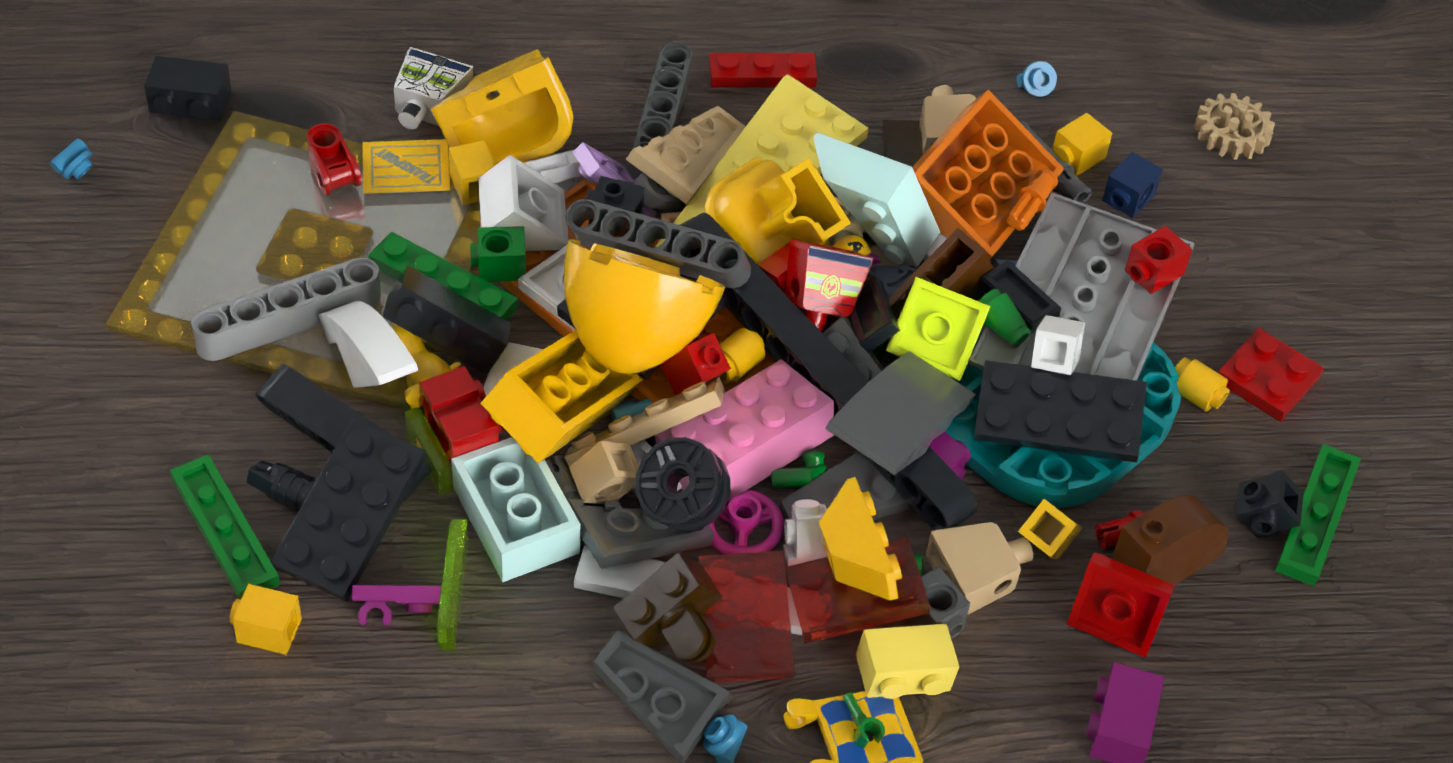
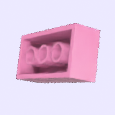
[655,359,834,501]

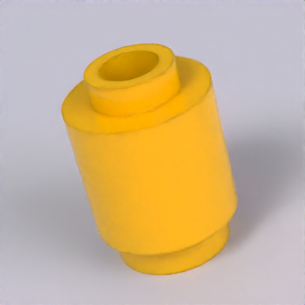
[719,328,765,384]
[1175,357,1230,412]

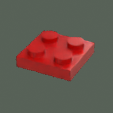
[1218,328,1324,422]
[1067,552,1175,658]

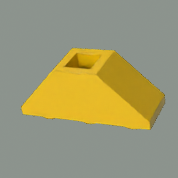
[819,477,902,600]

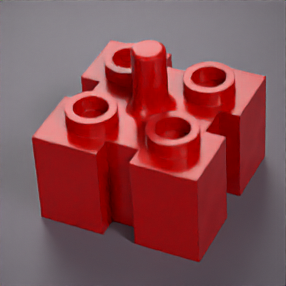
[419,366,503,491]

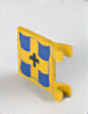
[783,691,923,763]

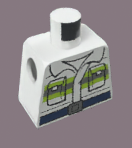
[394,47,473,129]

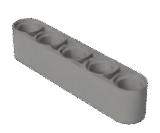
[191,258,381,361]

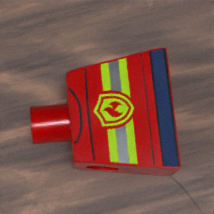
[785,238,873,333]

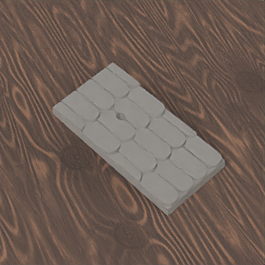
[969,192,1195,380]

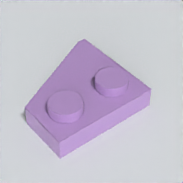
[572,142,658,218]

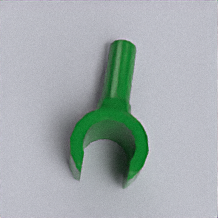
[843,692,885,747]

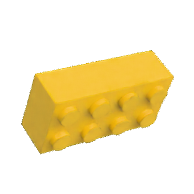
[480,330,643,464]

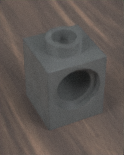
[900,567,970,639]

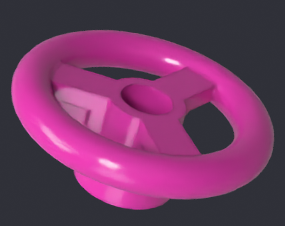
[709,489,784,559]

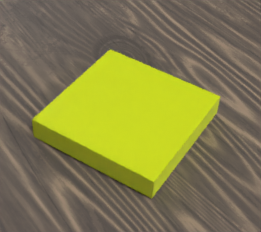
[886,277,991,381]

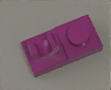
[352,585,443,626]

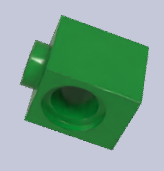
[470,226,526,282]

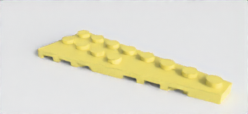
[655,74,869,248]

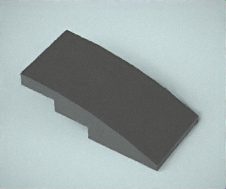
[825,351,976,475]

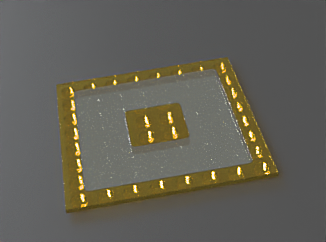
[105,111,481,409]

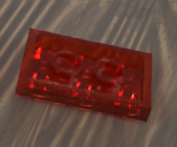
[785,537,930,644]
[699,551,794,683]

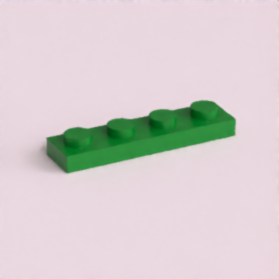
[368,231,518,321]
[1275,444,1361,587]
[170,454,280,599]

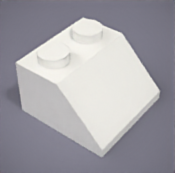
[478,155,569,251]

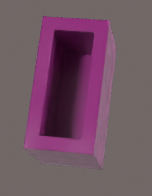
[1085,662,1165,763]

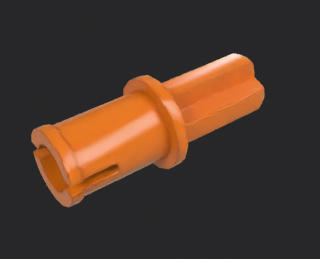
[1007,169,1058,231]

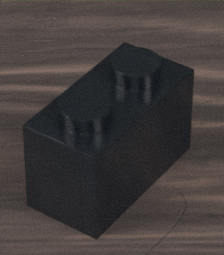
[144,56,232,121]

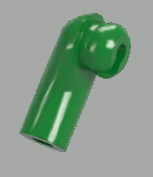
[772,450,827,489]

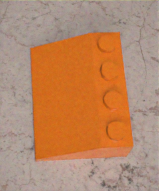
[912,89,1064,259]

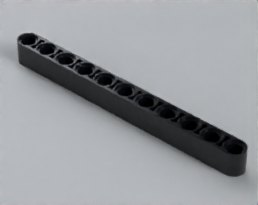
[680,212,978,531]

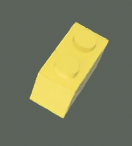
[856,624,960,699]

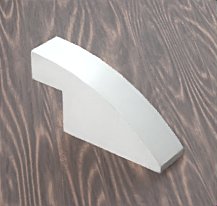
[318,301,418,388]

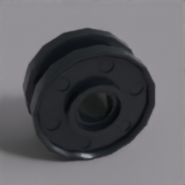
[635,437,731,531]

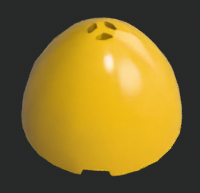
[564,239,725,374]

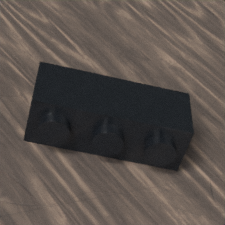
[382,265,511,375]

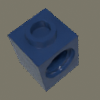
[1102,152,1163,218]

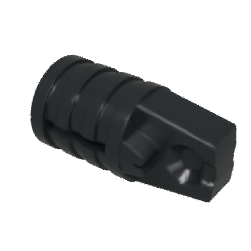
[247,461,317,511]

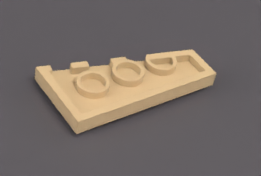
[626,106,746,204]
[565,376,725,467]

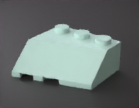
[813,132,941,267]

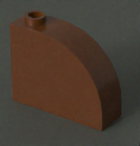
[888,228,994,322]
[1112,495,1229,585]

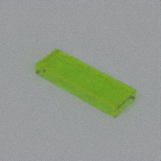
[437,519,468,651]

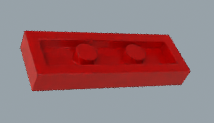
[709,53,817,88]

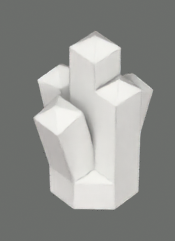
[524,149,585,192]

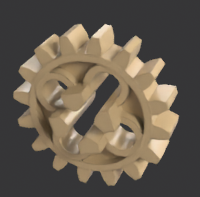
[1194,93,1275,160]

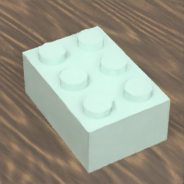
[452,437,581,582]

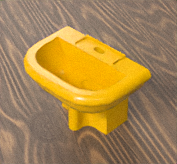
[431,49,574,165]
[704,157,851,265]

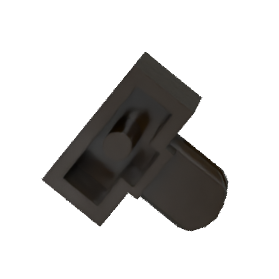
[614,553,723,663]

